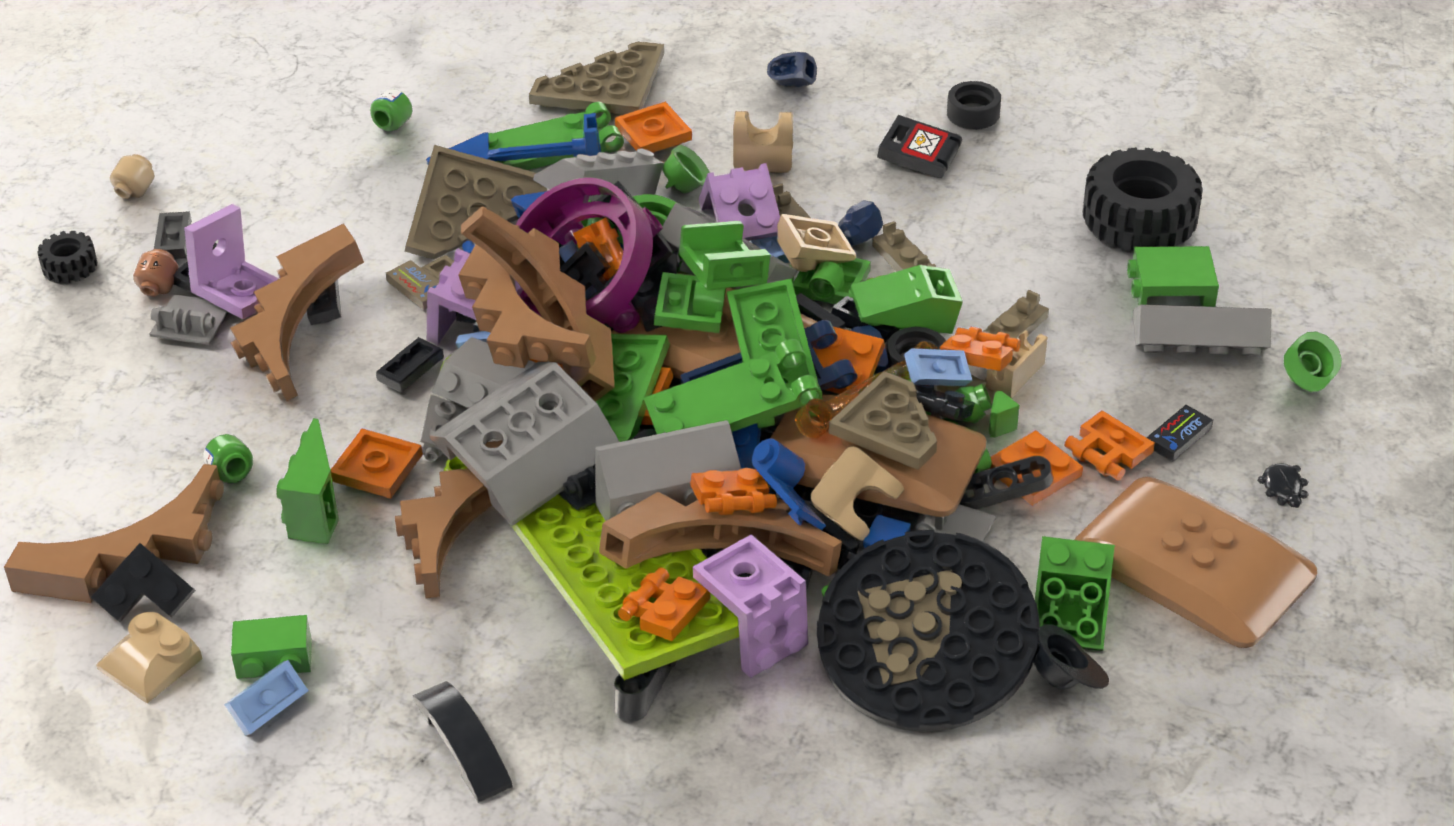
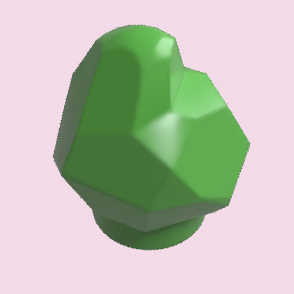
[955,383,992,424]

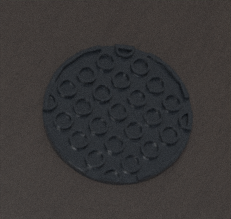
[817,530,1039,732]

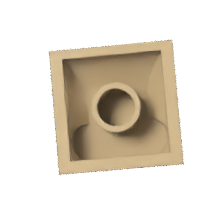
[777,214,856,272]
[96,612,202,703]

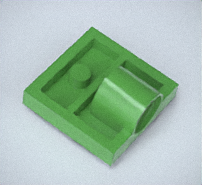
[793,258,871,305]
[654,272,726,333]

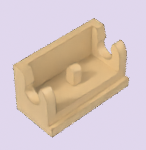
[985,330,1048,398]

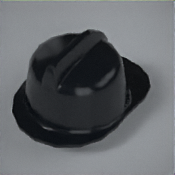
[1034,624,1109,689]

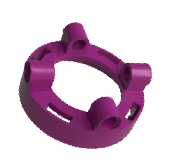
[516,178,663,333]

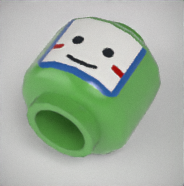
[370,89,413,131]
[203,434,253,484]

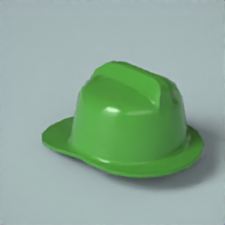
[662,145,710,194]
[1284,331,1342,392]

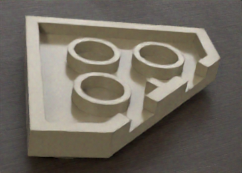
[829,371,937,470]
[858,570,962,685]

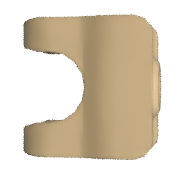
[733,111,793,173]
[811,446,904,542]

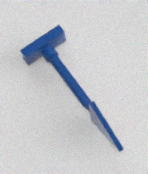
[426,113,601,165]

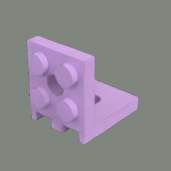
[698,163,780,241]
[184,204,279,319]
[426,248,523,345]
[693,535,808,678]

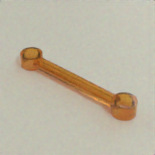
[795,341,939,439]

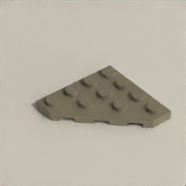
[529,41,665,115]
[404,145,547,259]

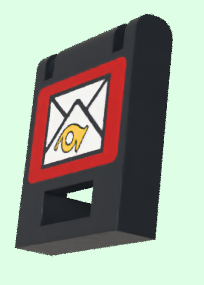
[877,115,962,178]

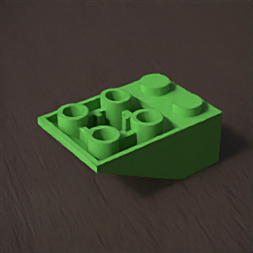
[850,265,963,334]
[276,418,339,544]
[1035,536,1115,651]

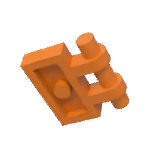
[573,218,623,281]
[939,326,1021,371]
[1064,410,1155,481]
[690,468,777,515]
[618,567,711,641]

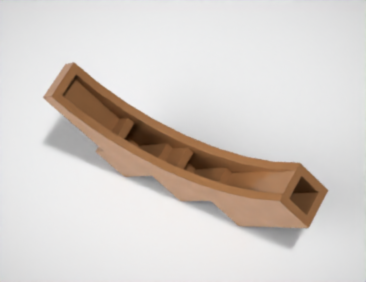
[461,206,614,402]
[230,223,364,401]
[458,224,596,368]
[395,440,503,598]
[4,464,224,603]
[599,492,842,577]

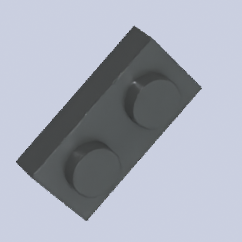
[154,211,192,260]

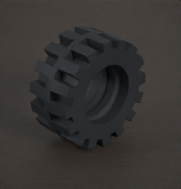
[37,231,98,284]

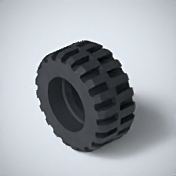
[1082,147,1203,253]

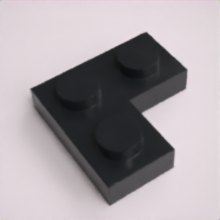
[91,543,196,622]

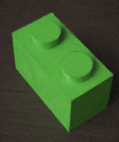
[231,615,312,679]

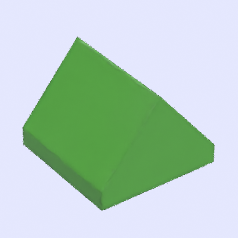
[989,391,1020,438]

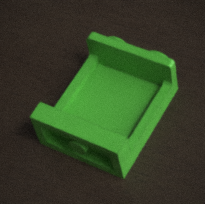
[679,221,771,289]
[1127,246,1219,307]

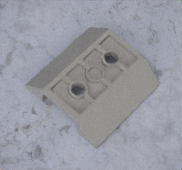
[429,362,620,526]

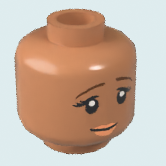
[133,249,179,297]

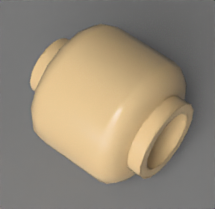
[109,154,155,199]

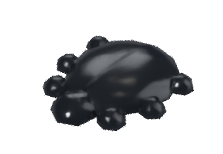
[1257,463,1309,508]

